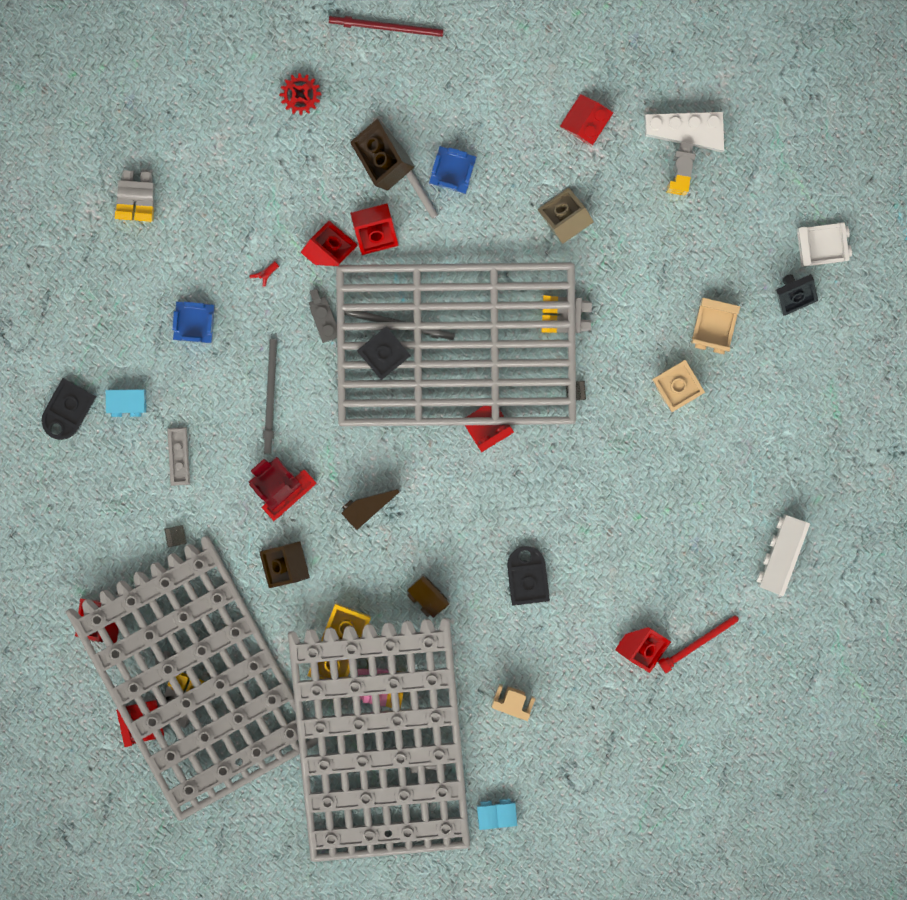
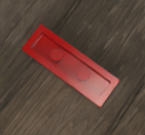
[261,469,317,521]

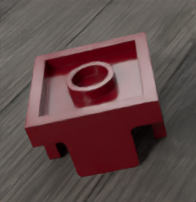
[249,457,301,510]

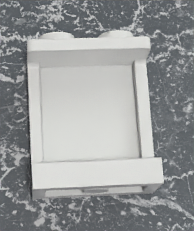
[797,222,852,267]

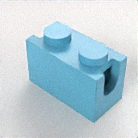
[105,390,146,417]

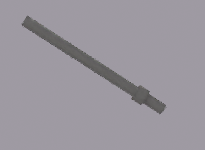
[344,311,456,341]
[263,339,277,454]

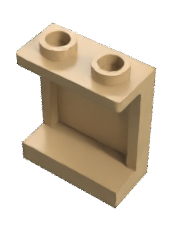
[691,298,740,354]

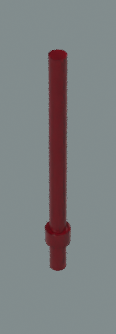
[328,16,444,37]

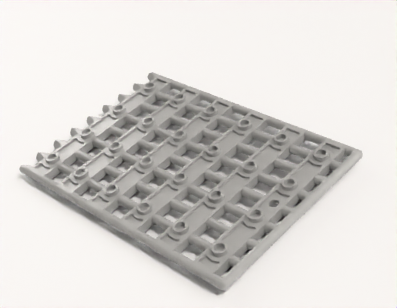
[66,535,318,821]
[288,617,470,862]

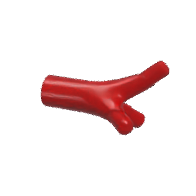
[249,261,279,287]

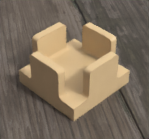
[652,360,705,412]
[491,684,535,721]

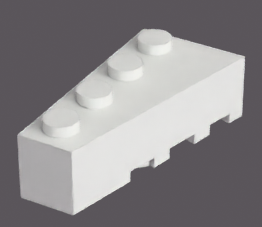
[644,112,724,153]

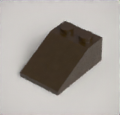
[350,118,415,191]
[341,488,400,531]

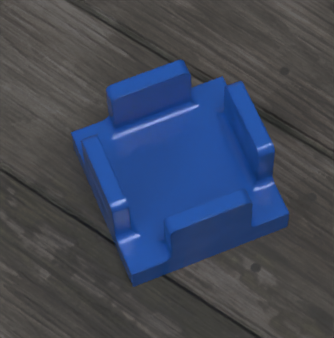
[429,146,477,194]
[172,302,215,343]

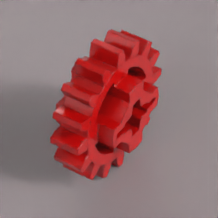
[279,73,321,116]

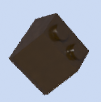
[259,541,310,588]
[407,574,450,618]

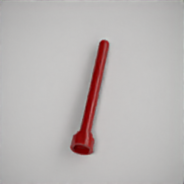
[657,615,739,674]

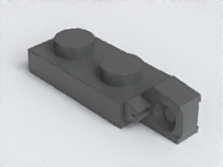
[309,289,337,343]

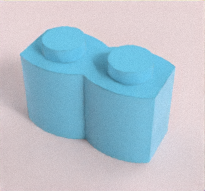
[477,798,518,830]

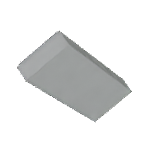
[167,427,190,486]

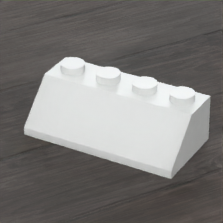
[756,514,810,596]

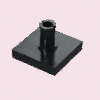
[776,274,818,316]
[357,326,411,380]

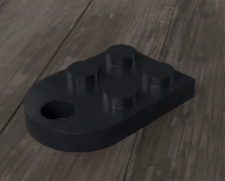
[41,378,97,440]
[507,546,550,606]

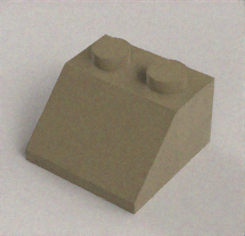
[537,187,594,244]

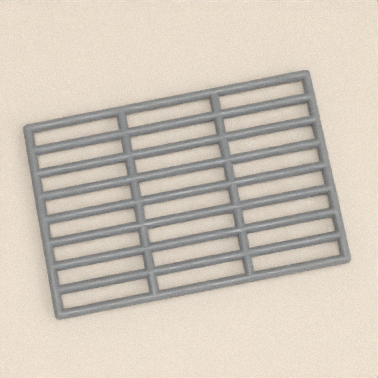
[336,262,576,426]

